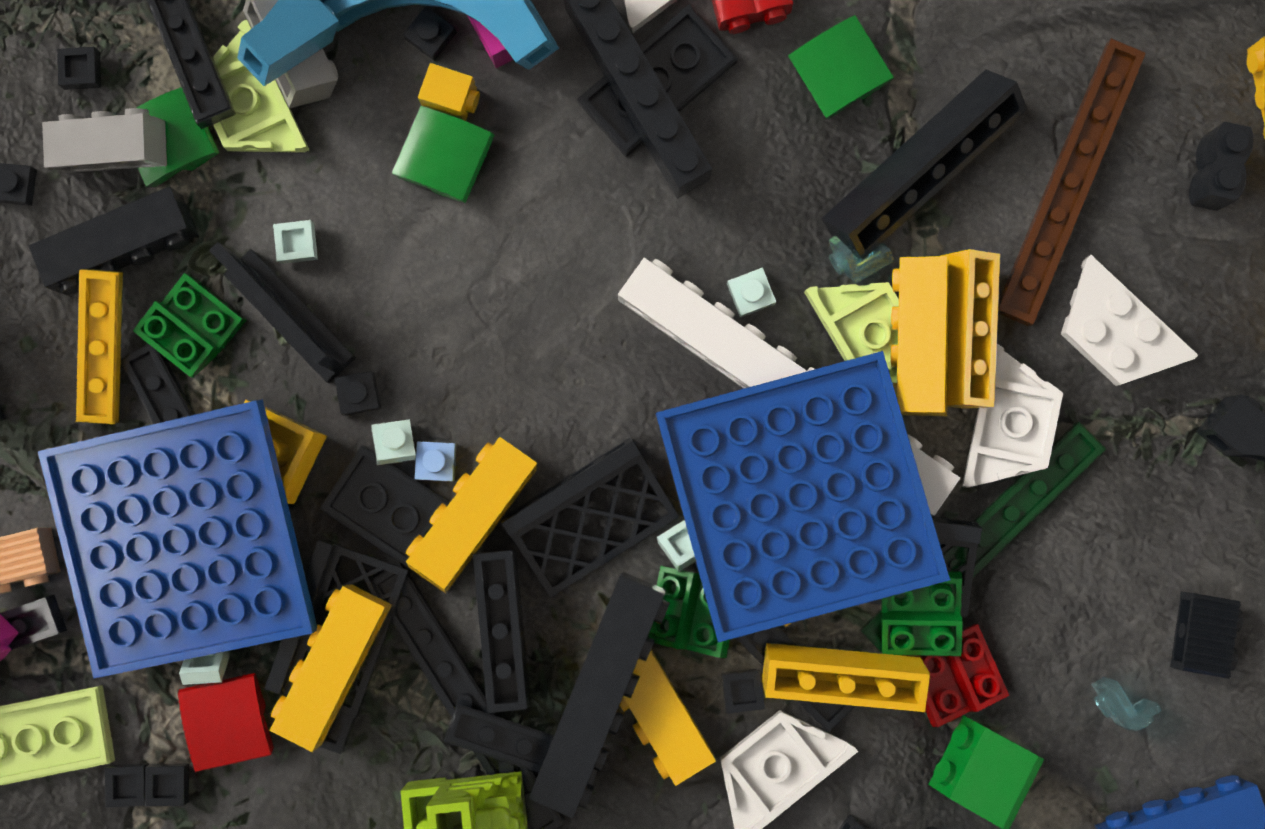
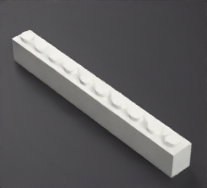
[618,258,960,516]

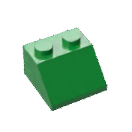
[928,715,1044,829]

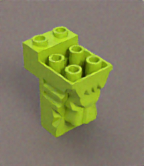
[401,771,528,829]

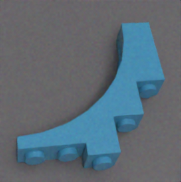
[237,0,339,86]
[323,0,559,70]

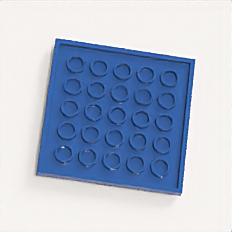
[656,351,950,642]
[38,399,317,678]

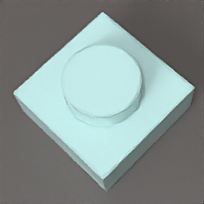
[273,220,318,264]
[727,267,776,318]
[371,419,416,465]
[657,520,696,572]
[179,651,230,685]

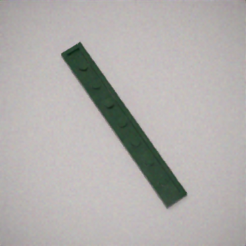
[860,422,1106,653]

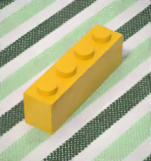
[940,249,1000,409]
[891,256,950,416]
[405,437,537,594]
[269,584,392,752]
[762,643,930,712]
[620,649,716,786]

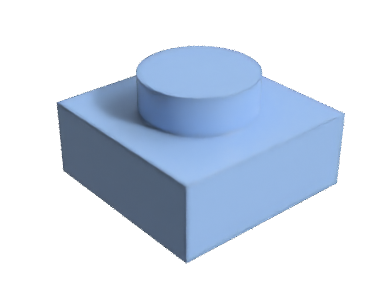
[415,441,457,482]

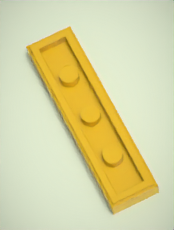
[76,269,123,424]

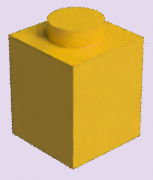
[418,63,480,121]

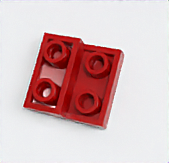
[903,624,1010,727]
[178,673,274,772]

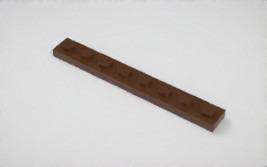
[998,38,1146,326]

